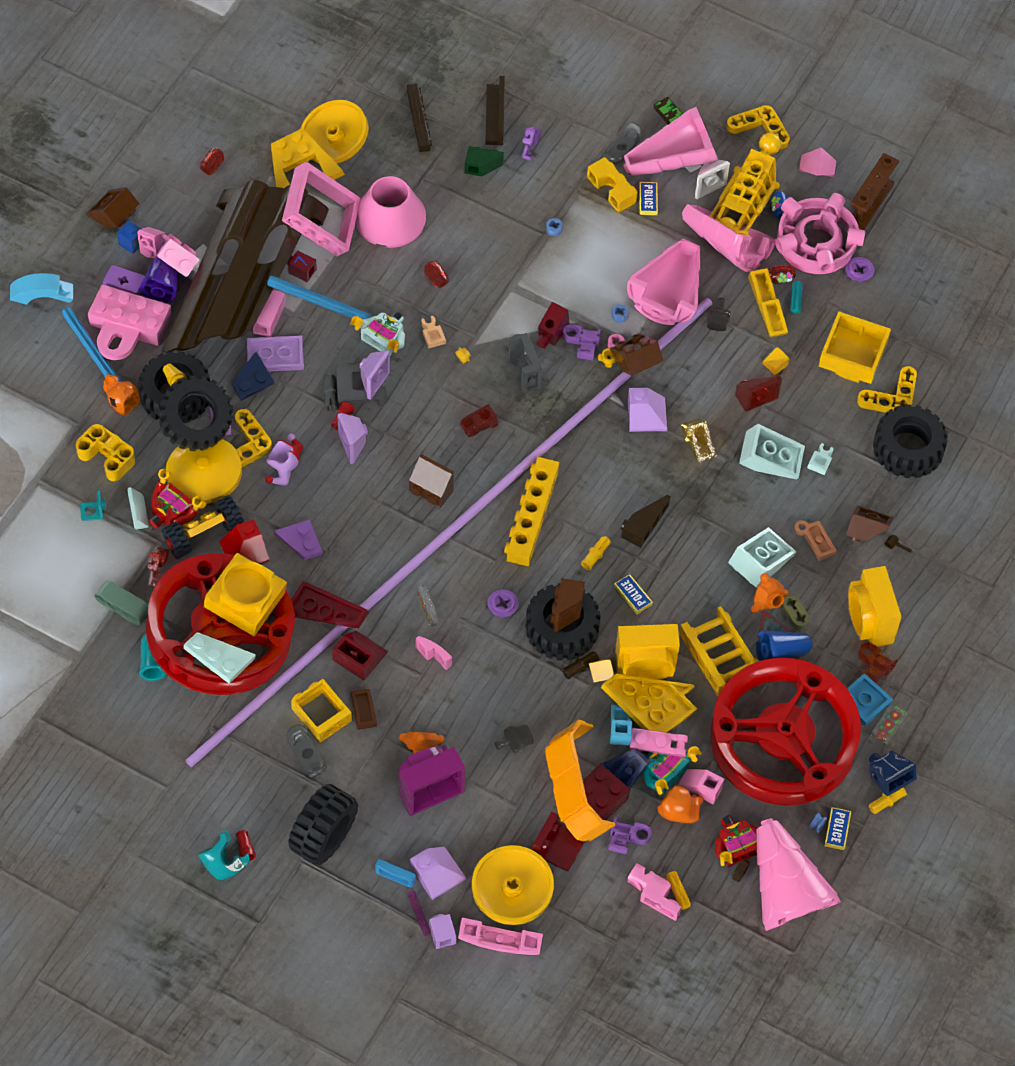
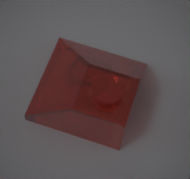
[735,376,782,412]

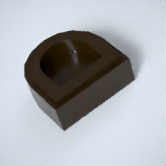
[732,858,750,883]

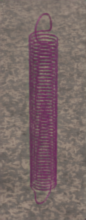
[406,887,432,940]

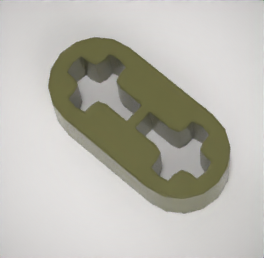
[782,595,810,630]

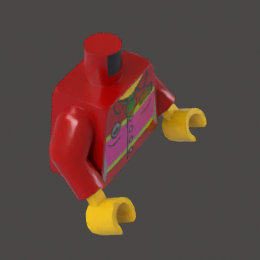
[149,469,206,529]
[714,815,757,867]

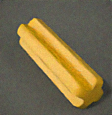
[666,871,691,910]

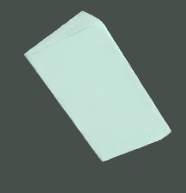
[127,487,149,530]

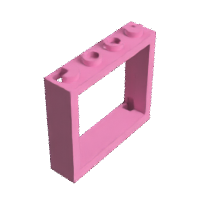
[282,162,361,256]

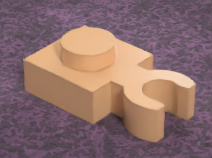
[422,316,446,349]

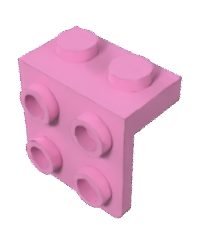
[156,233,200,277]

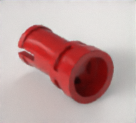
[331,402,355,430]
[235,830,256,861]

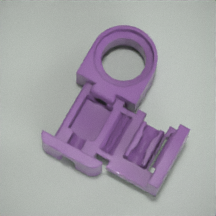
[522,127,541,160]
[563,325,601,360]
[608,817,652,855]

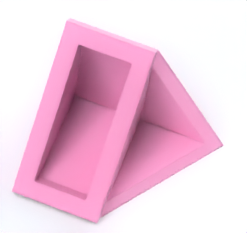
[799,148,836,177]

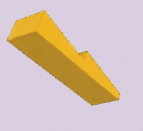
[748,268,788,337]

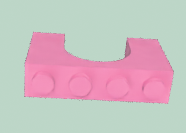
[253,290,285,337]

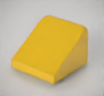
[589,658,614,682]

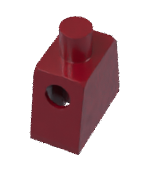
[536,302,570,349]

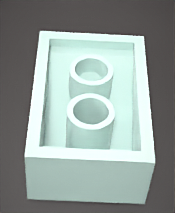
[739,424,805,479]
[728,527,796,588]

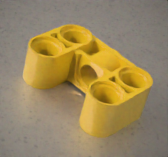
[76,424,136,481]

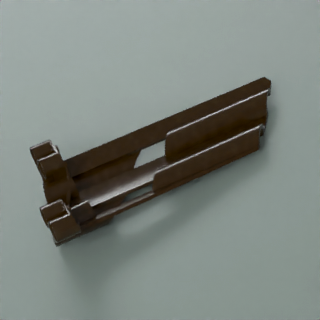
[162,180,329,353]

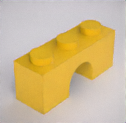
[587,157,637,213]

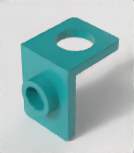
[80,490,106,521]

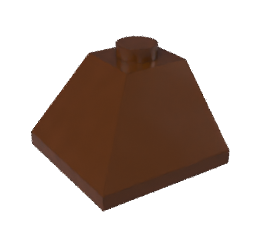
[846,506,894,542]

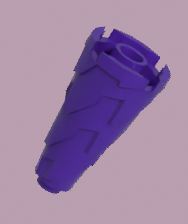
[140,241,179,304]

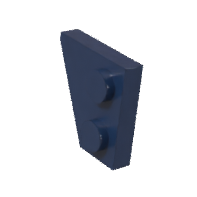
[232,352,274,401]
[601,749,651,789]

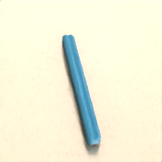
[267,276,372,319]
[62,307,121,382]

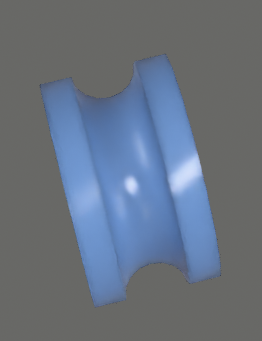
[546,218,562,236]
[612,304,628,323]
[809,813,828,833]

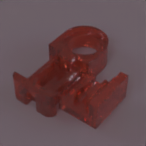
[147,547,169,587]
[858,642,897,684]

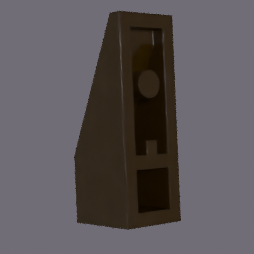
[620,495,671,548]

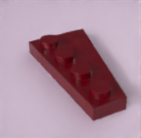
[291,581,369,629]

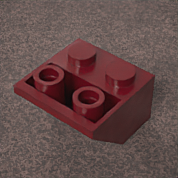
[332,631,388,681]

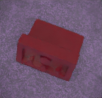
[532,812,585,871]

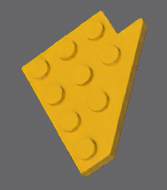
[601,674,697,733]

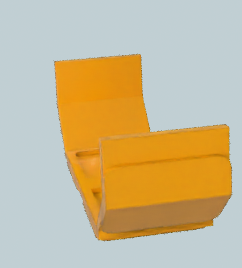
[545,719,615,841]

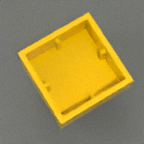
[819,311,891,384]
[204,553,287,636]
[848,566,902,648]
[615,624,680,680]

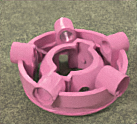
[775,193,865,274]

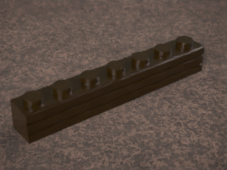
[407,83,432,152]

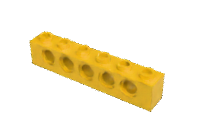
[504,457,559,567]

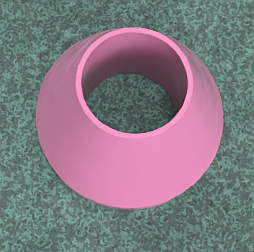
[355,176,426,248]

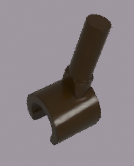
[884,535,912,553]

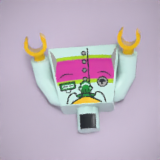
[350,312,405,356]

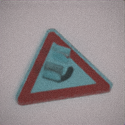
[757,609,796,642]

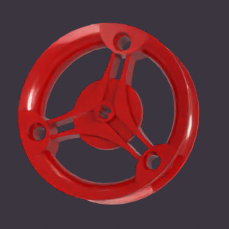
[146,553,295,695]
[710,658,861,806]

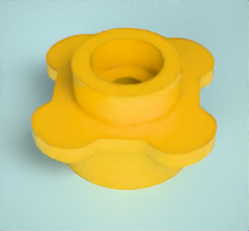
[598,348,617,368]

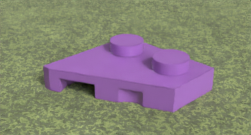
[275,520,322,560]

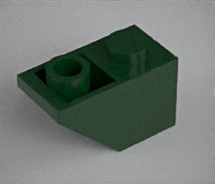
[464,146,504,177]

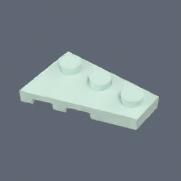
[183,632,256,684]

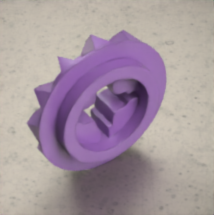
[845,257,874,283]
[488,589,519,619]

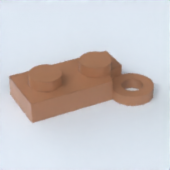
[794,520,837,561]

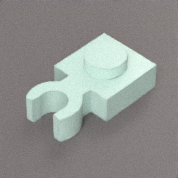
[807,443,833,475]

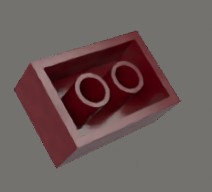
[583,763,630,820]

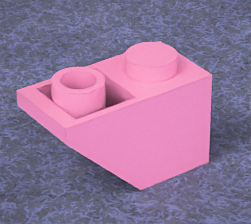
[137,227,166,259]
[678,769,724,805]

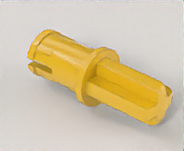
[581,536,611,570]
[869,787,907,814]

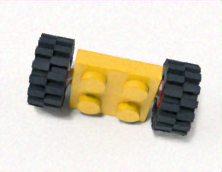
[161,495,244,559]

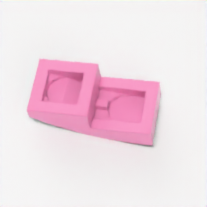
[416,636,452,670]

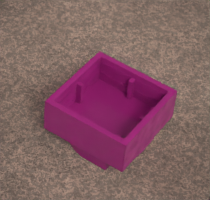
[398,745,465,816]

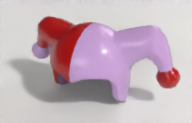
[265,433,303,486]

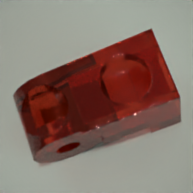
[460,404,498,437]

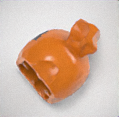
[103,374,140,416]
[657,786,704,823]

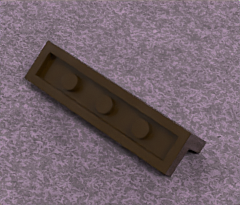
[485,76,505,145]

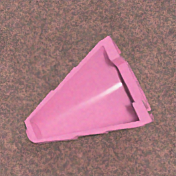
[623,107,718,176]
[682,204,776,272]
[627,238,700,325]
[757,818,841,931]

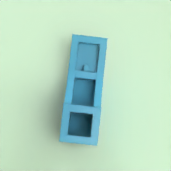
[10,273,73,305]
[609,705,632,746]

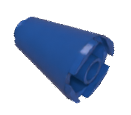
[756,630,813,661]

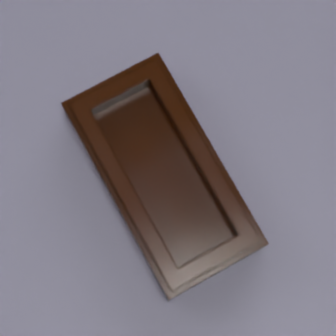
[351,689,377,730]

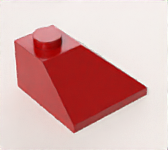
[219,519,269,564]

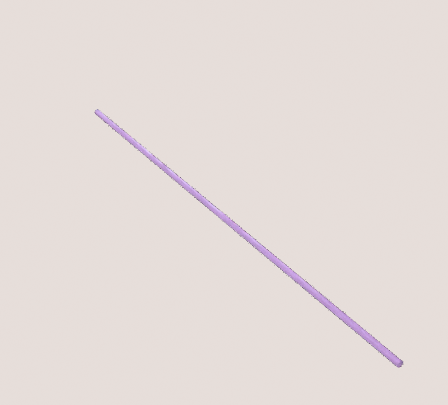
[185,298,712,767]

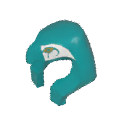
[197,830,250,880]

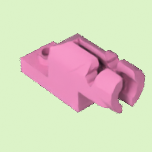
[627,863,681,921]

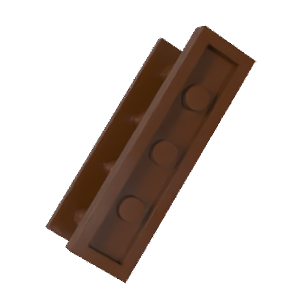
[850,153,900,230]

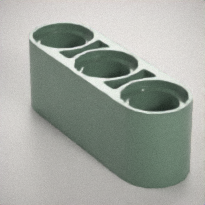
[94,580,149,625]

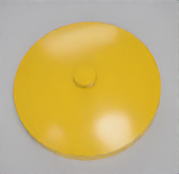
[300,100,369,164]
[166,439,242,504]
[472,845,554,925]

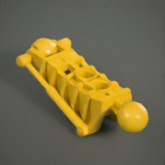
[709,132,782,236]

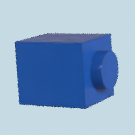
[117,220,141,254]

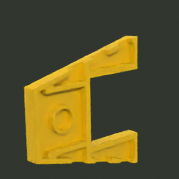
[271,128,345,188]

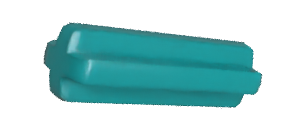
[790,281,803,314]

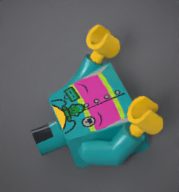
[641,746,701,795]

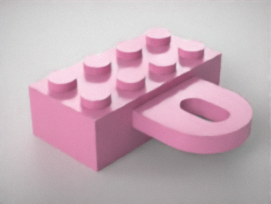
[88,285,172,360]

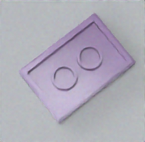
[247,335,304,372]

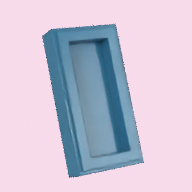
[375,859,416,888]

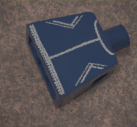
[869,751,917,796]

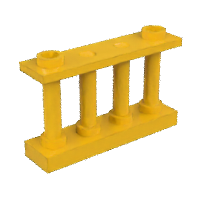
[679,606,759,696]

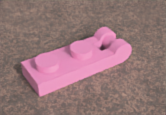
[630,728,688,757]

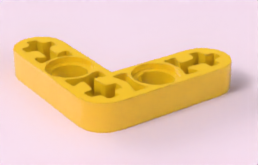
[726,105,790,150]
[857,366,917,413]
[235,409,272,468]

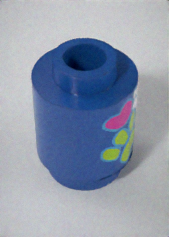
[770,191,788,219]

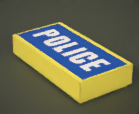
[639,182,658,215]
[614,574,653,615]
[824,807,851,850]

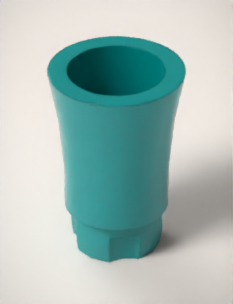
[139,635,166,681]

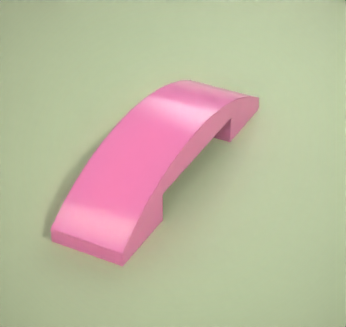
[458,918,543,955]

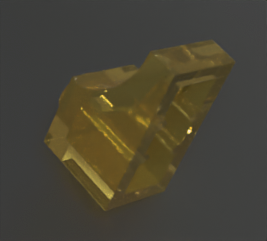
[681,418,716,462]

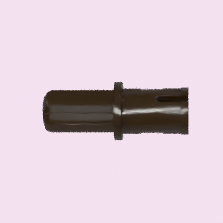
[562,651,600,680]

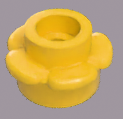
[455,347,471,364]

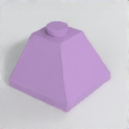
[360,351,390,400]
[628,388,667,432]
[337,413,368,464]
[410,847,467,900]

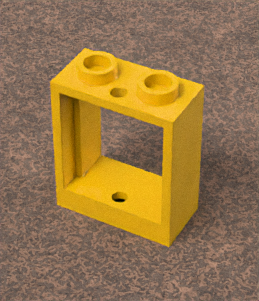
[291,679,352,743]

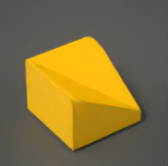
[762,347,790,375]

